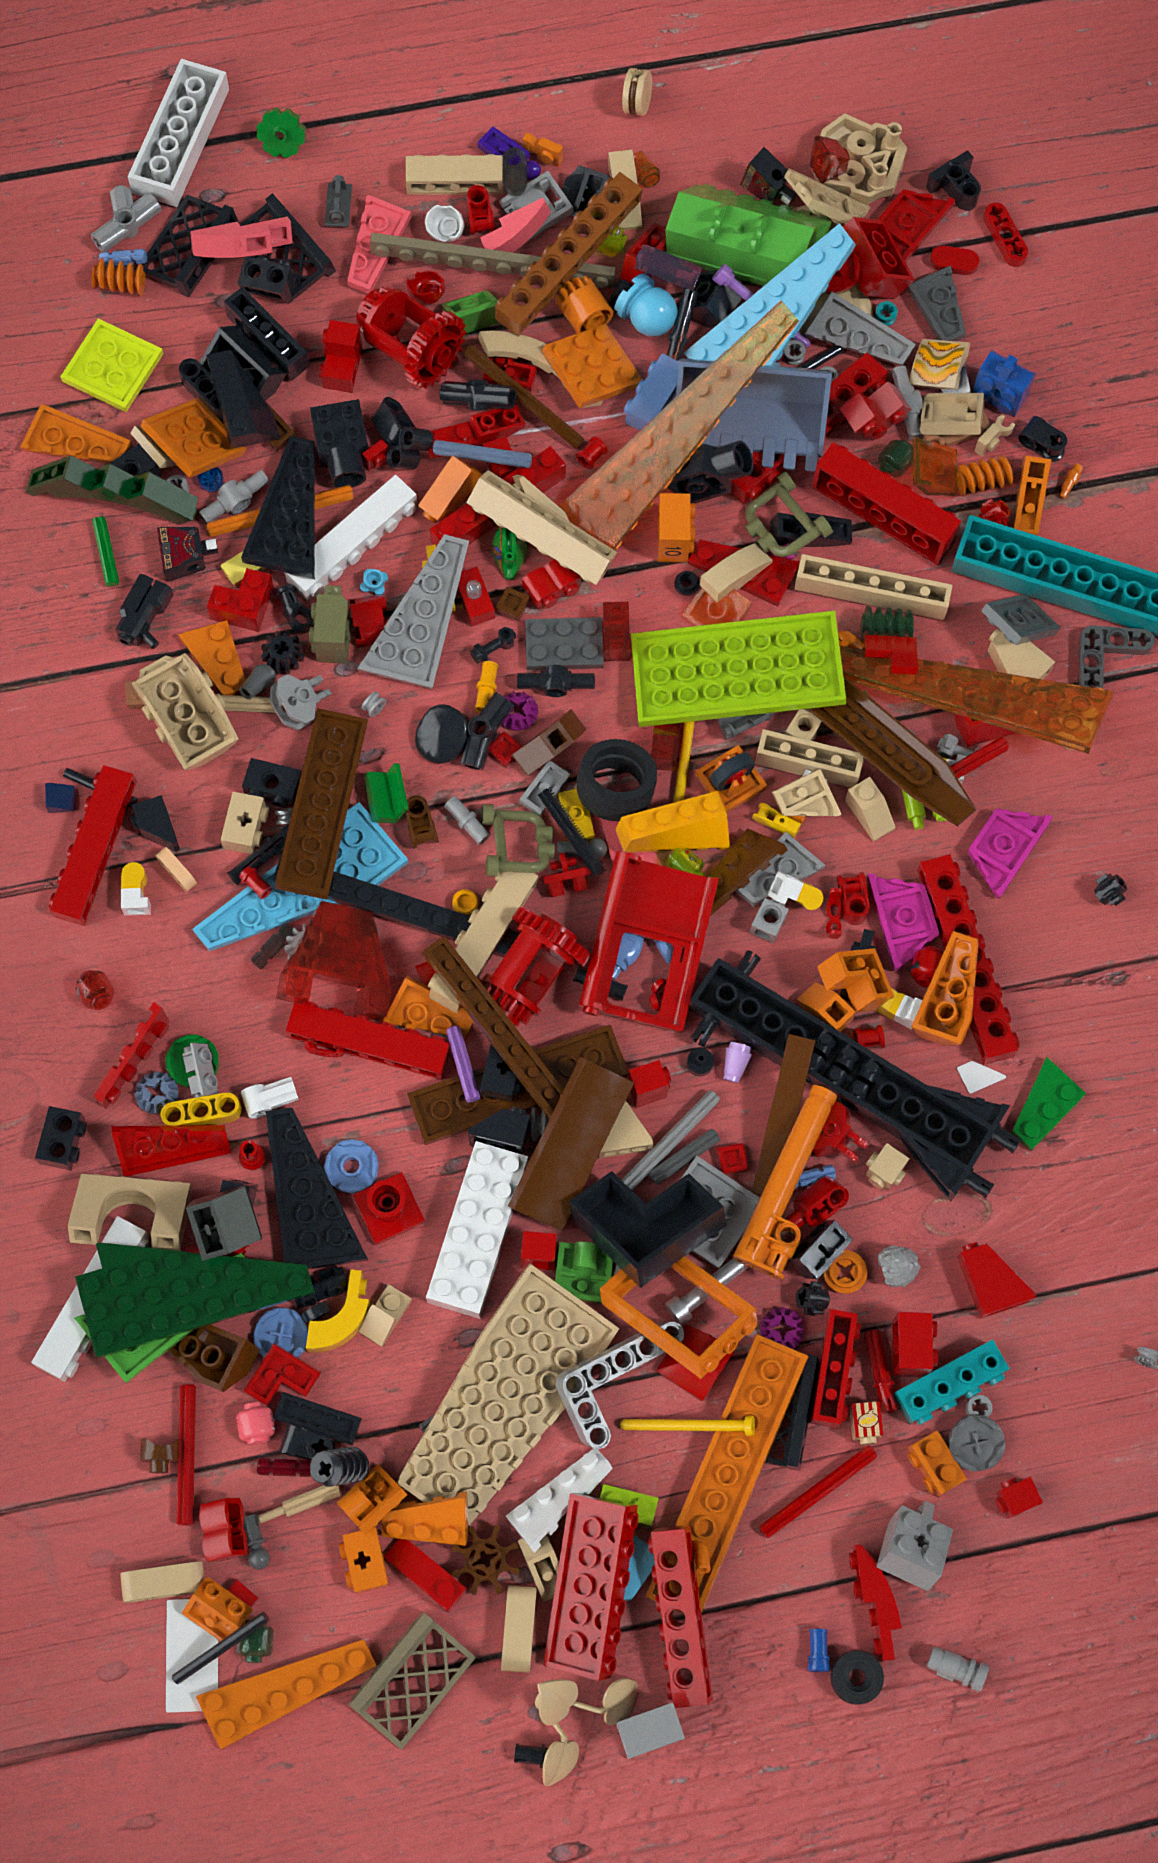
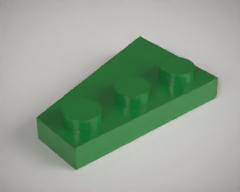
[1011,1057,1087,1151]

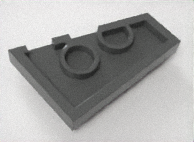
[907,265,966,341]

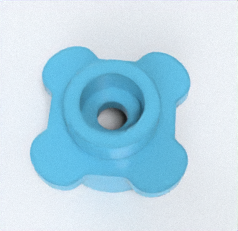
[360,569,388,595]

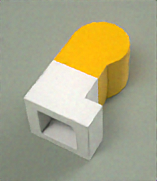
[121,862,151,916]
[768,871,823,910]
[875,988,922,1030]

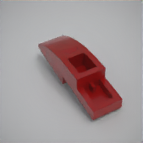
[428,404,526,459]
[849,1544,902,1662]

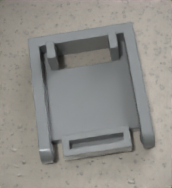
[499,171,574,241]

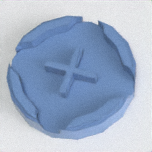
[254,1308,309,1358]

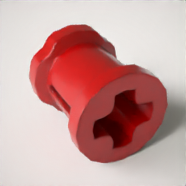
[575,436,608,470]
[854,1024,885,1049]

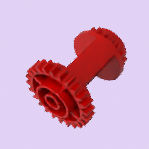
[356,287,467,389]
[482,907,591,1027]

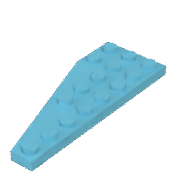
[684,223,856,366]
[192,802,409,951]

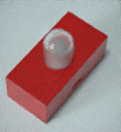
[457,566,495,626]

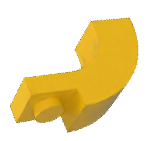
[306,1269,371,1353]

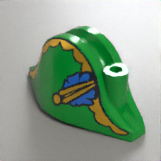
[491,527,528,580]

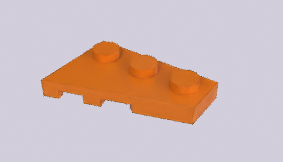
[178,620,246,696]
[382,1491,468,1546]

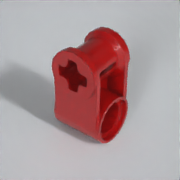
[467,185,495,235]
[836,872,870,925]

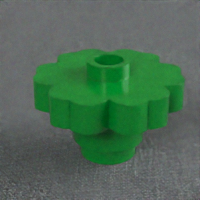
[256,107,306,158]

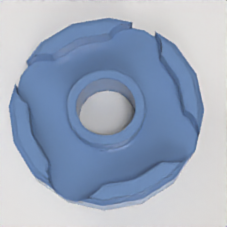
[324,1139,379,1194]

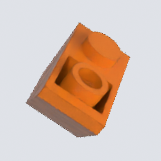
[796,982,856,1032]

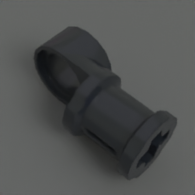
[274,584,314,632]

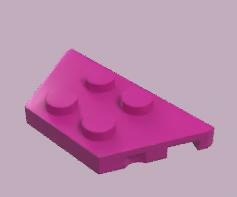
[967,809,1053,899]
[866,873,939,972]

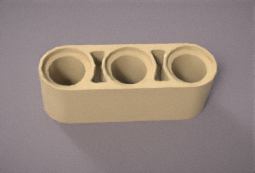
[120,1562,205,1603]
[501,1585,537,1673]

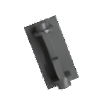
[325,175,352,227]
[718,713,774,740]

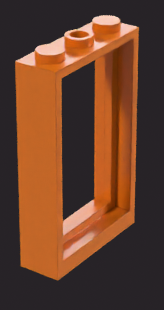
[600,1256,757,1379]

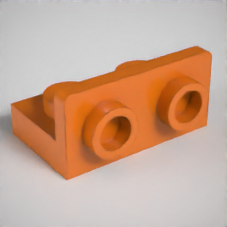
[907,1430,967,1497]
[182,1577,253,1641]

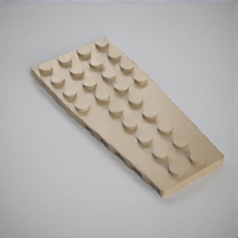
[396,1264,619,1529]

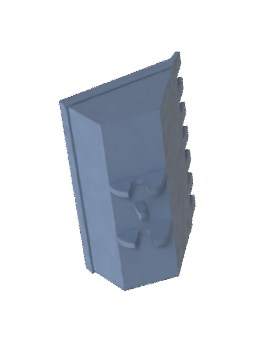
[672,358,832,472]

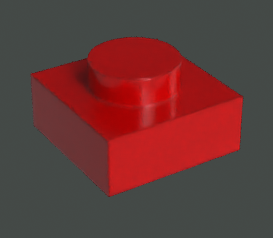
[362,439,388,471]

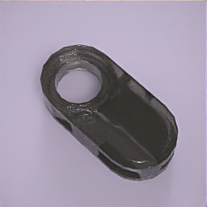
[502,147,527,197]

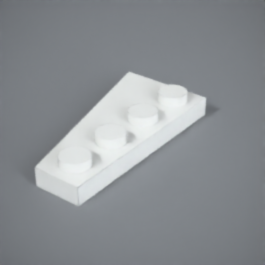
[506,1448,613,1553]

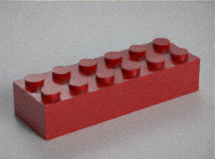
[812,442,961,566]

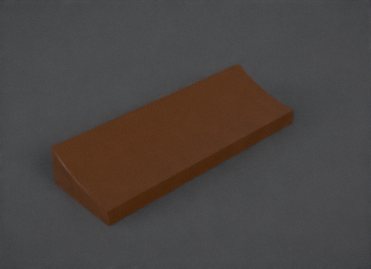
[508,1057,634,1231]

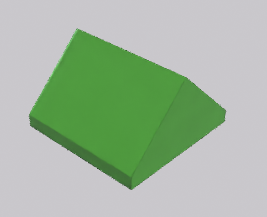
[441,290,499,333]

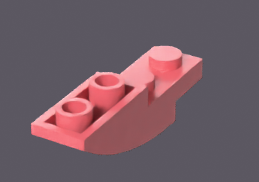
[190,216,292,258]

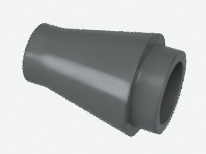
[239,664,276,699]

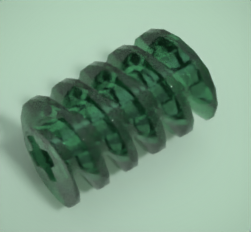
[860,606,914,638]

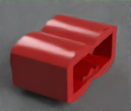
[522,559,581,610]
[199,1498,248,1562]

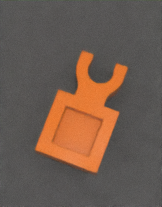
[522,132,563,167]

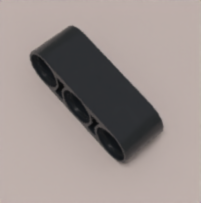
[179,358,224,423]

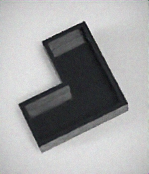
[569,1171,727,1288]

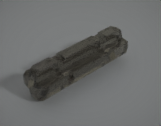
[251,924,294,969]

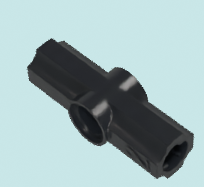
[439,380,517,411]

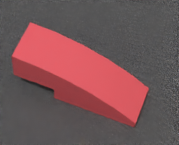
[480,198,551,253]

